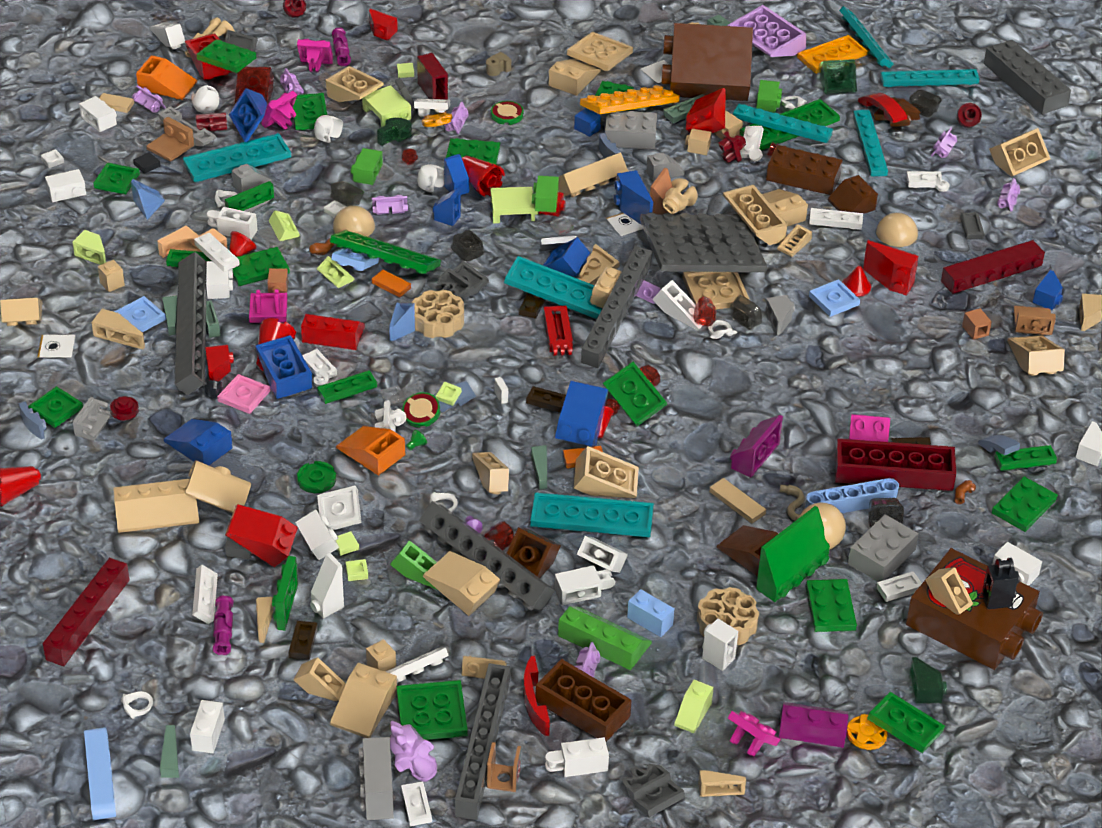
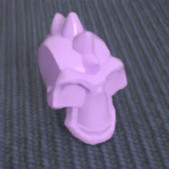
[390,721,437,782]

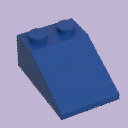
[229,88,267,142]
[614,170,653,225]
[255,335,312,399]
[555,381,608,447]
[164,419,233,465]

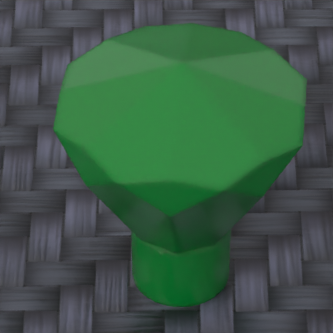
[406,429,427,451]

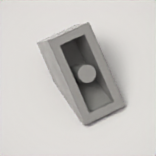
[646,153,684,182]
[232,164,272,193]
[765,295,795,335]

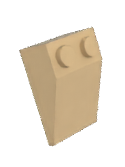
[549,59,601,96]
[325,66,384,102]
[762,189,808,227]
[1008,335,1065,376]
[574,446,639,498]
[423,551,500,616]
[330,663,397,738]

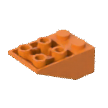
[136,55,197,100]
[336,426,405,476]

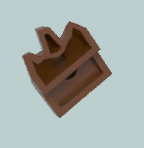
[874,97,921,126]

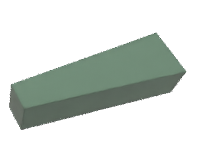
[162,295,177,336]
[206,300,221,338]
[531,445,547,490]
[160,725,179,778]

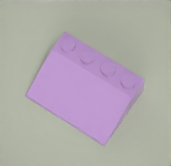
[727,5,806,57]

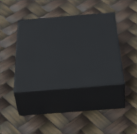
[133,152,161,174]

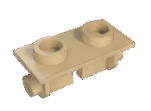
[462,656,507,679]

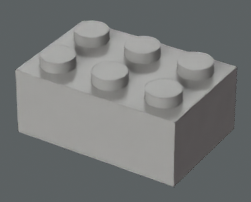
[605,111,657,149]
[848,514,919,582]
[359,737,394,820]

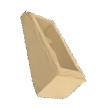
[777,224,812,257]
[256,597,274,643]
[698,770,746,797]

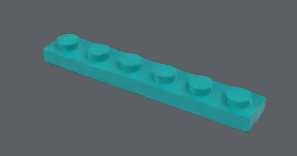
[839,6,894,69]
[880,69,980,87]
[733,104,833,143]
[853,110,888,177]

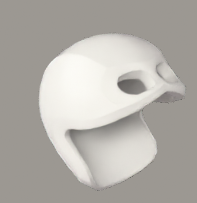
[191,85,219,114]
[314,115,343,143]
[417,164,444,192]

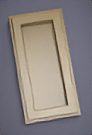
[99,93,134,113]

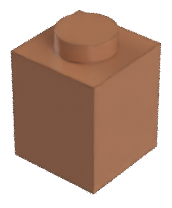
[268,268,289,293]
[962,308,992,340]

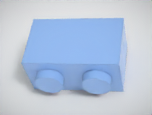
[627,589,675,637]

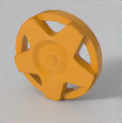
[422,111,453,127]
[846,714,888,750]

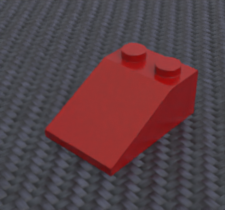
[185,33,232,80]
[686,88,726,134]
[863,240,919,296]
[225,504,298,568]

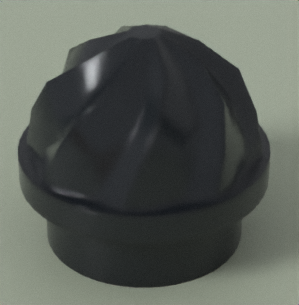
[204,380,223,398]

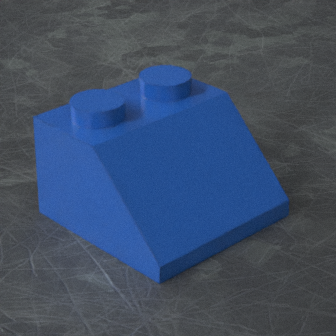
[543,237,590,277]

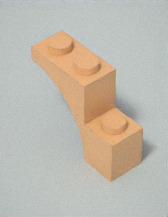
[157,226,228,258]

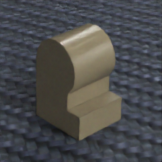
[486,52,512,76]

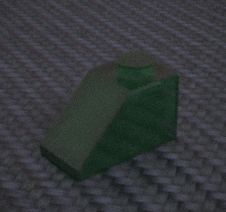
[909,657,947,704]

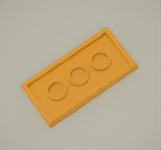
[797,35,868,74]

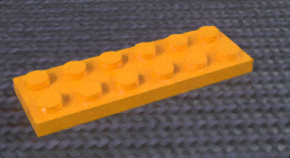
[580,85,679,114]

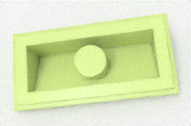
[269,210,300,241]
[317,256,355,288]

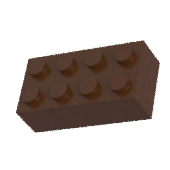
[766,145,843,195]
[535,659,632,742]

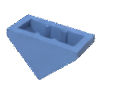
[131,179,165,220]
[389,303,415,341]

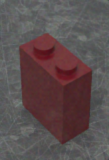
[417,53,448,100]

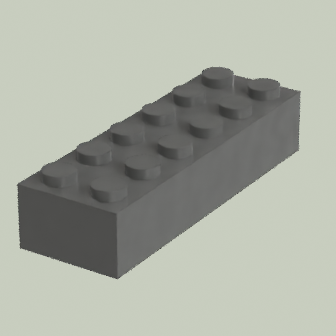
[984,40,1071,115]

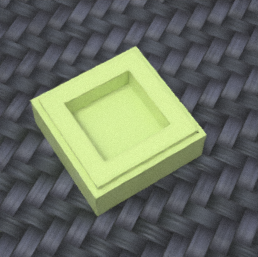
[397,63,414,78]
[436,381,462,406]
[335,532,359,556]
[345,559,369,581]

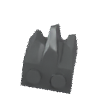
[437,261,489,298]
[621,764,685,817]

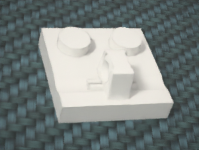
[414,98,450,117]
[317,486,361,530]

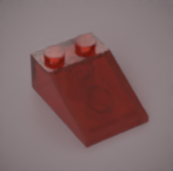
[234,67,274,112]

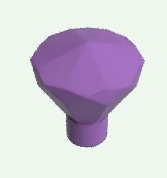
[465,516,483,533]

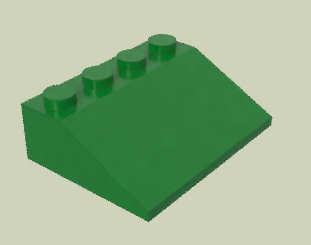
[756,506,830,602]

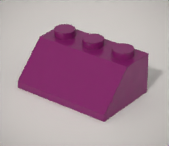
[730,415,783,478]
[779,702,849,748]

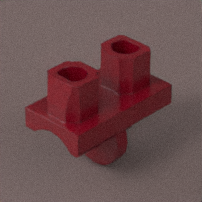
[196,112,227,132]
[718,131,746,163]

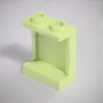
[362,85,411,129]
[491,187,538,224]

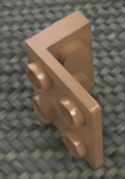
[146,117,194,161]
[1014,306,1056,335]

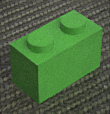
[756,80,782,113]
[351,148,383,185]
[532,176,559,212]

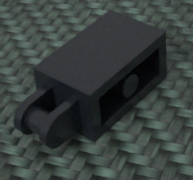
[981,558,1020,610]

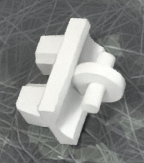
[375,401,406,432]

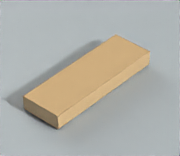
[709,478,766,524]

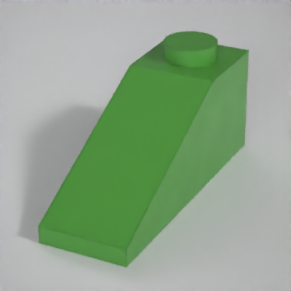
[390,540,437,590]

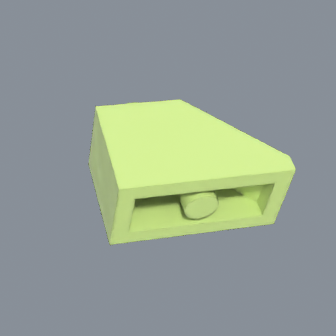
[72,230,106,265]
[674,680,714,733]

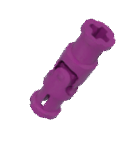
[332,28,351,66]
[213,595,234,655]

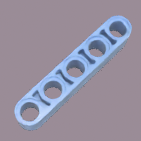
[805,478,899,513]
[84,727,116,821]

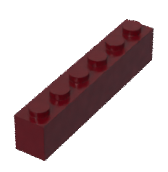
[941,240,1045,294]
[42,557,130,667]

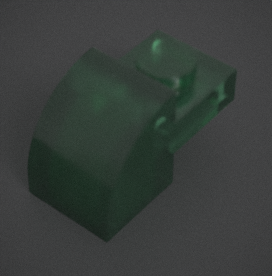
[377,118,412,146]

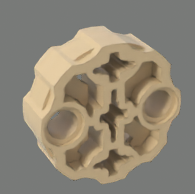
[412,290,464,338]
[697,587,759,645]

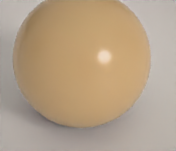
[333,206,375,237]
[876,213,918,247]
[799,502,846,550]

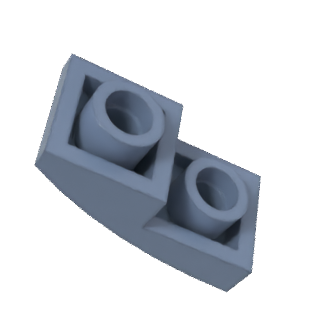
[598,133,620,158]
[434,381,476,413]
[18,401,47,439]
[978,435,1020,456]

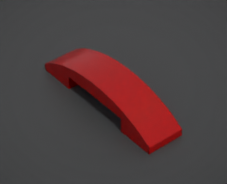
[858,93,907,123]
[524,656,550,736]

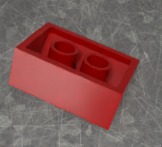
[301,314,365,350]

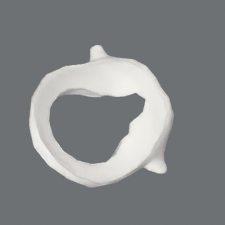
[781,96,807,110]
[215,190,237,208]
[708,320,737,339]
[429,492,458,512]
[121,691,153,719]

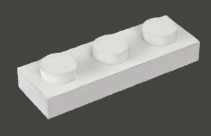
[809,208,863,230]
[194,233,239,272]
[192,565,218,624]
[386,648,449,683]

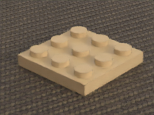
[567,32,633,71]
[683,272,750,311]

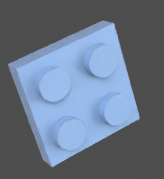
[331,247,379,271]
[809,279,860,317]
[114,296,166,332]

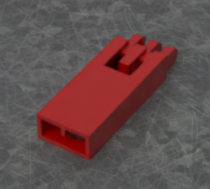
[544,306,573,356]

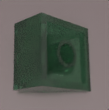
[819,59,857,94]

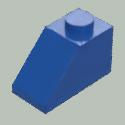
[574,108,601,137]
[444,154,469,195]
[433,188,461,226]
[1033,270,1063,311]

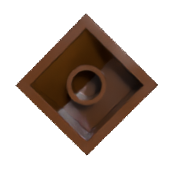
[828,175,878,214]
[506,527,561,578]

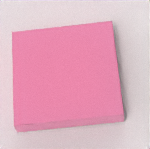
[217,374,271,414]

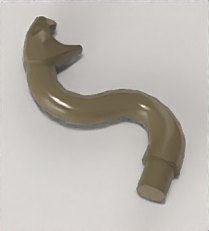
[780,485,805,521]

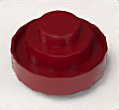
[283,0,306,18]
[956,103,982,128]
[110,396,139,420]

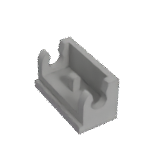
[73,397,112,441]

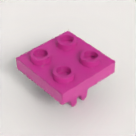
[297,39,333,73]
[261,91,297,130]
[249,289,288,323]
[849,414,890,442]
[728,711,781,757]

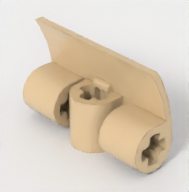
[185,460,251,513]

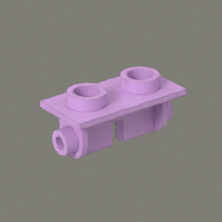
[280,68,304,95]
[132,85,166,112]
[444,102,468,134]
[931,128,957,158]
[997,178,1020,212]
[372,195,408,215]
[636,280,661,304]
[575,642,600,677]

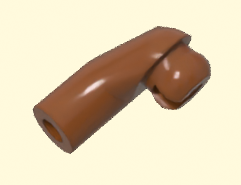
[309,238,335,255]
[955,480,976,504]

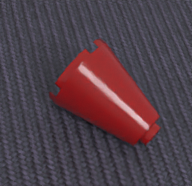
[462,156,505,197]
[256,318,296,371]
[0,466,41,507]

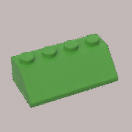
[558,606,652,671]

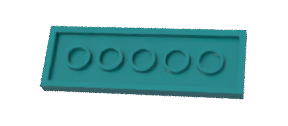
[183,133,291,182]
[504,256,603,319]
[530,492,654,537]

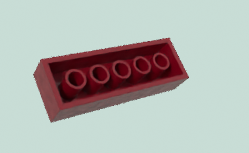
[835,438,957,491]

